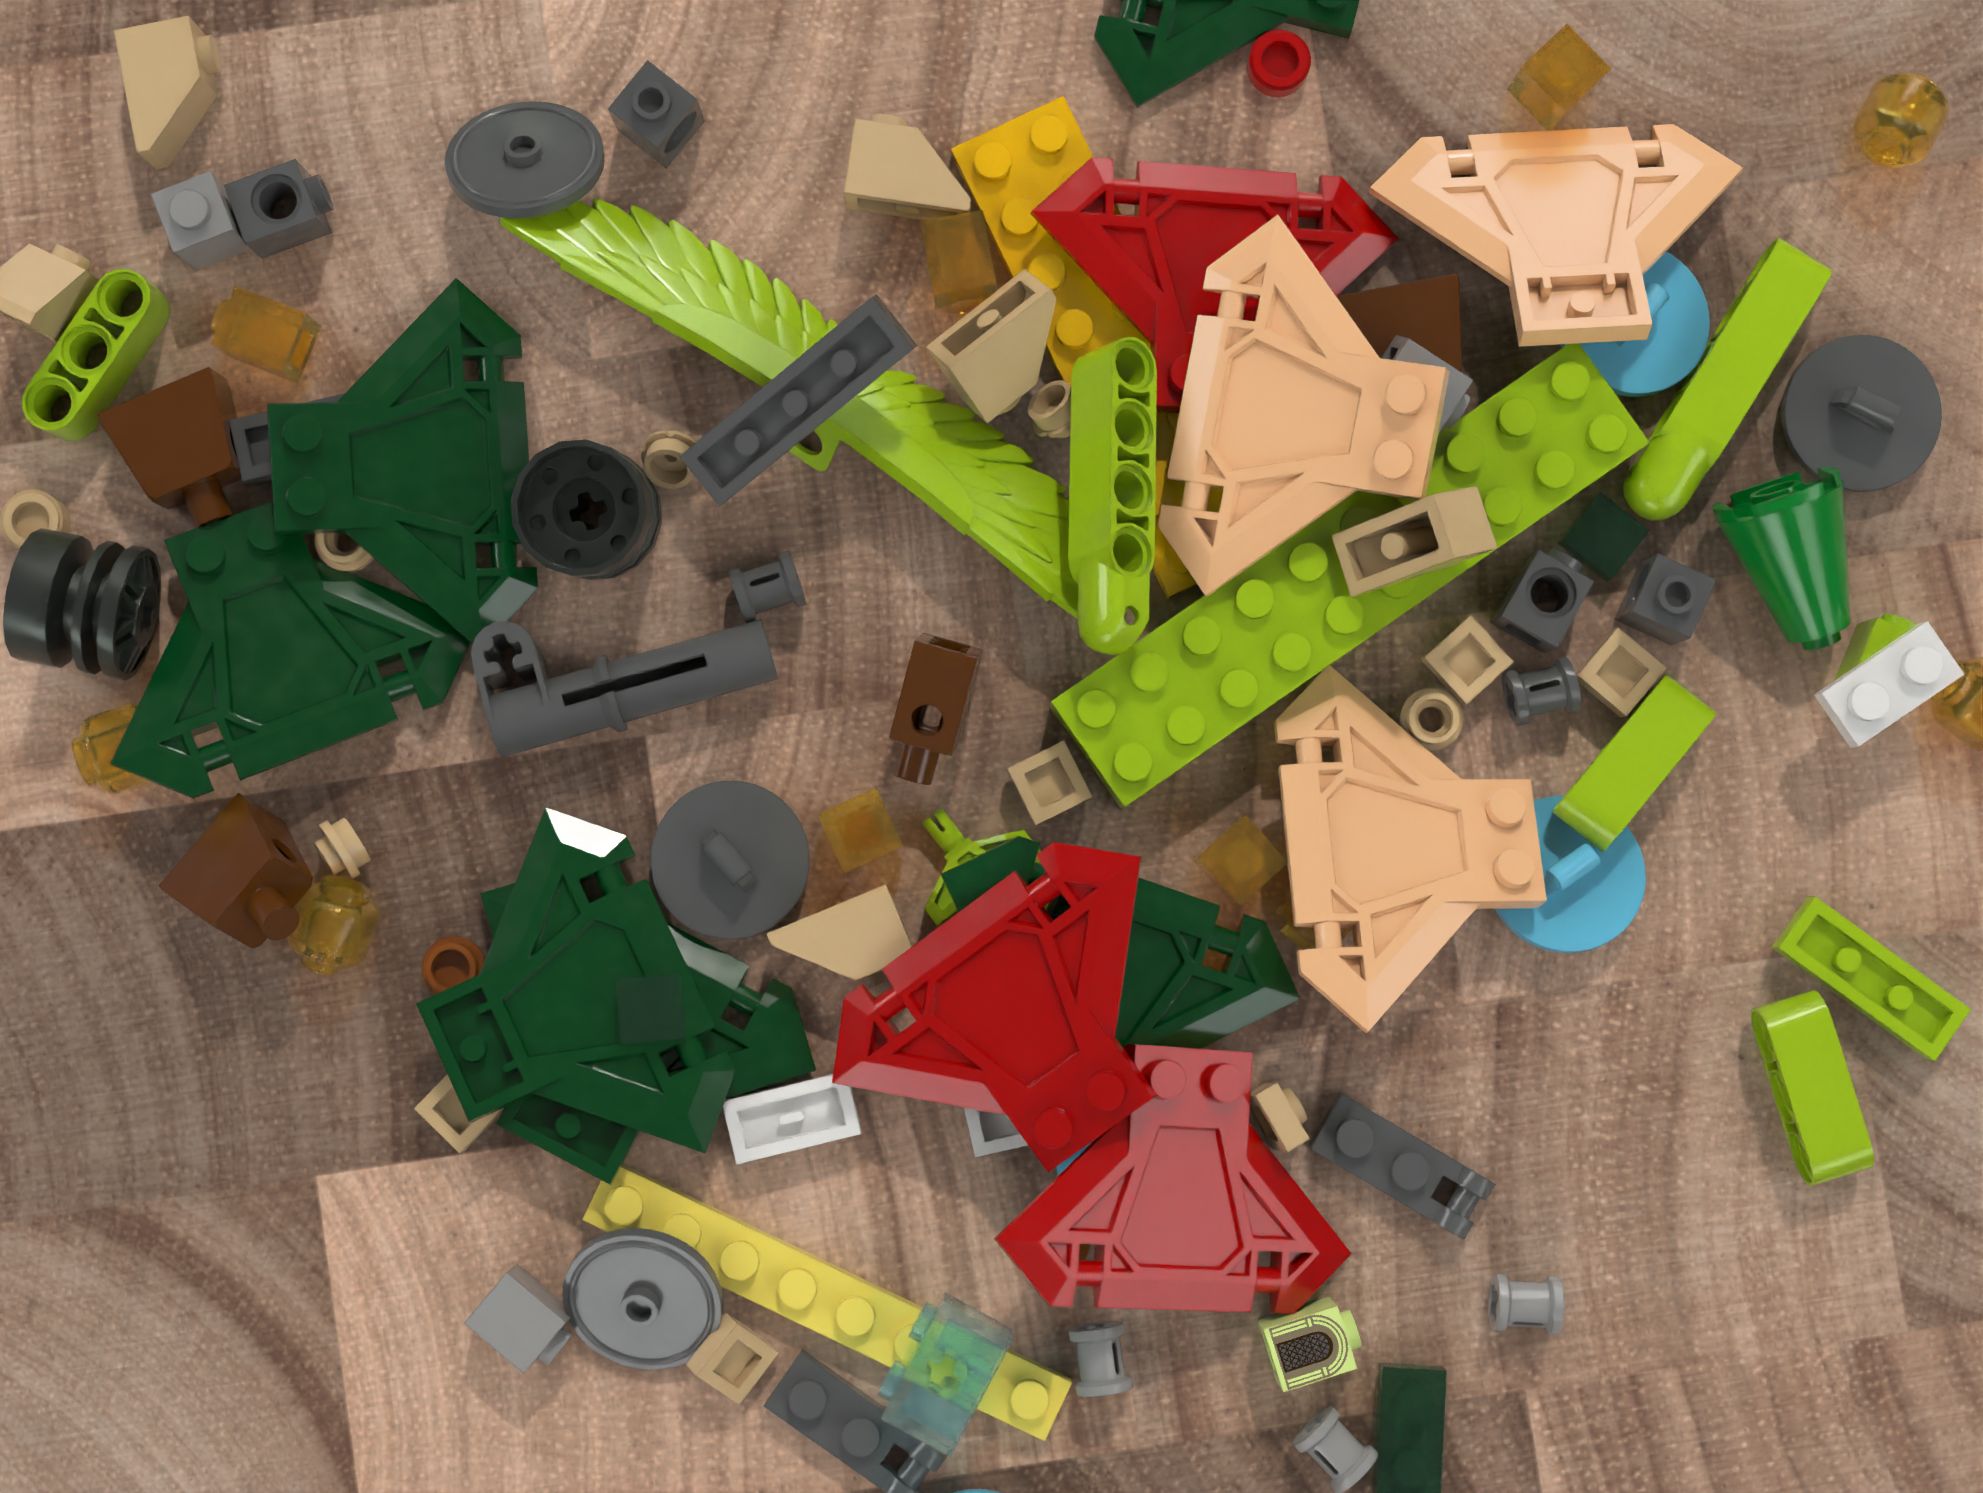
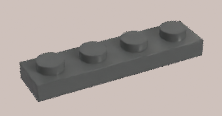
[679,294,918,506]

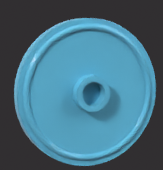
[1560,252,1710,397]
[1495,796,1646,953]

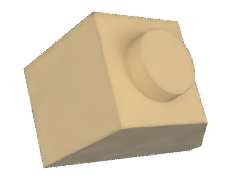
[114,16,222,170]
[844,114,971,227]
[0,243,100,343]
[926,269,1057,423]
[1331,486,1497,597]
[767,884,913,986]

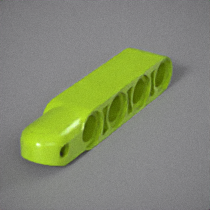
[1623,237,1832,521]
[1068,337,1157,655]

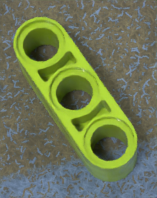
[22,269,169,441]
[1552,673,1717,852]
[1751,990,1875,1186]

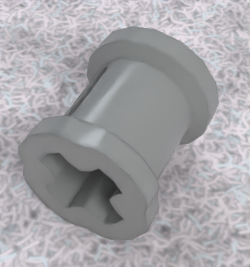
[1488,1273,1564,1335]
[1068,1321,1133,1397]
[1292,1405,1378,1493]

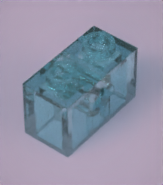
[877,1292,1013,1457]

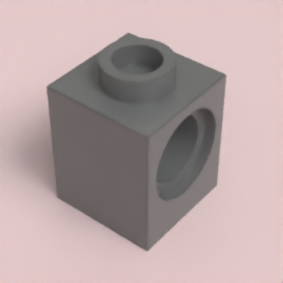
[608,60,705,169]
[224,159,334,259]
[1490,549,1594,653]
[1614,554,1717,645]

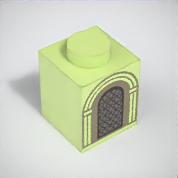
[1257,1297,1362,1392]

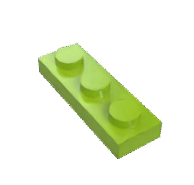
[1771,896,1972,1061]

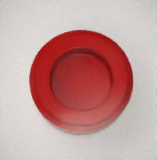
[1247,30,1311,97]

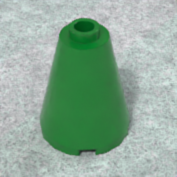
[1713,467,1851,650]

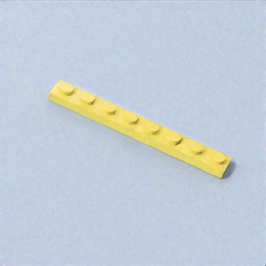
[582,1164,1072,1441]

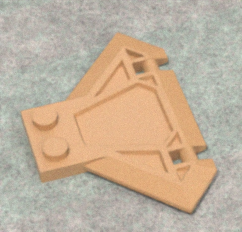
[1369,124,1743,346]
[1158,215,1450,596]
[1274,665,1547,1033]

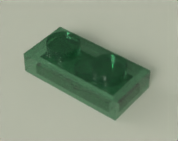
[1373,1363,1447,1493]

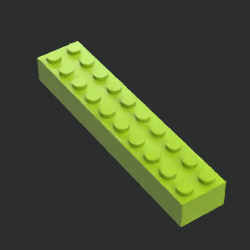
[1049,343,1650,809]

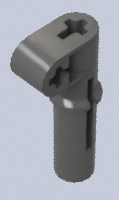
[471,619,778,758]

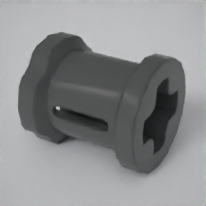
[729,550,807,623]
[1502,656,1581,726]

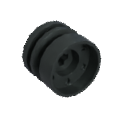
[511,439,662,580]
[3,528,161,681]

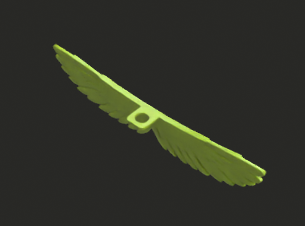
[499,198,1128,619]

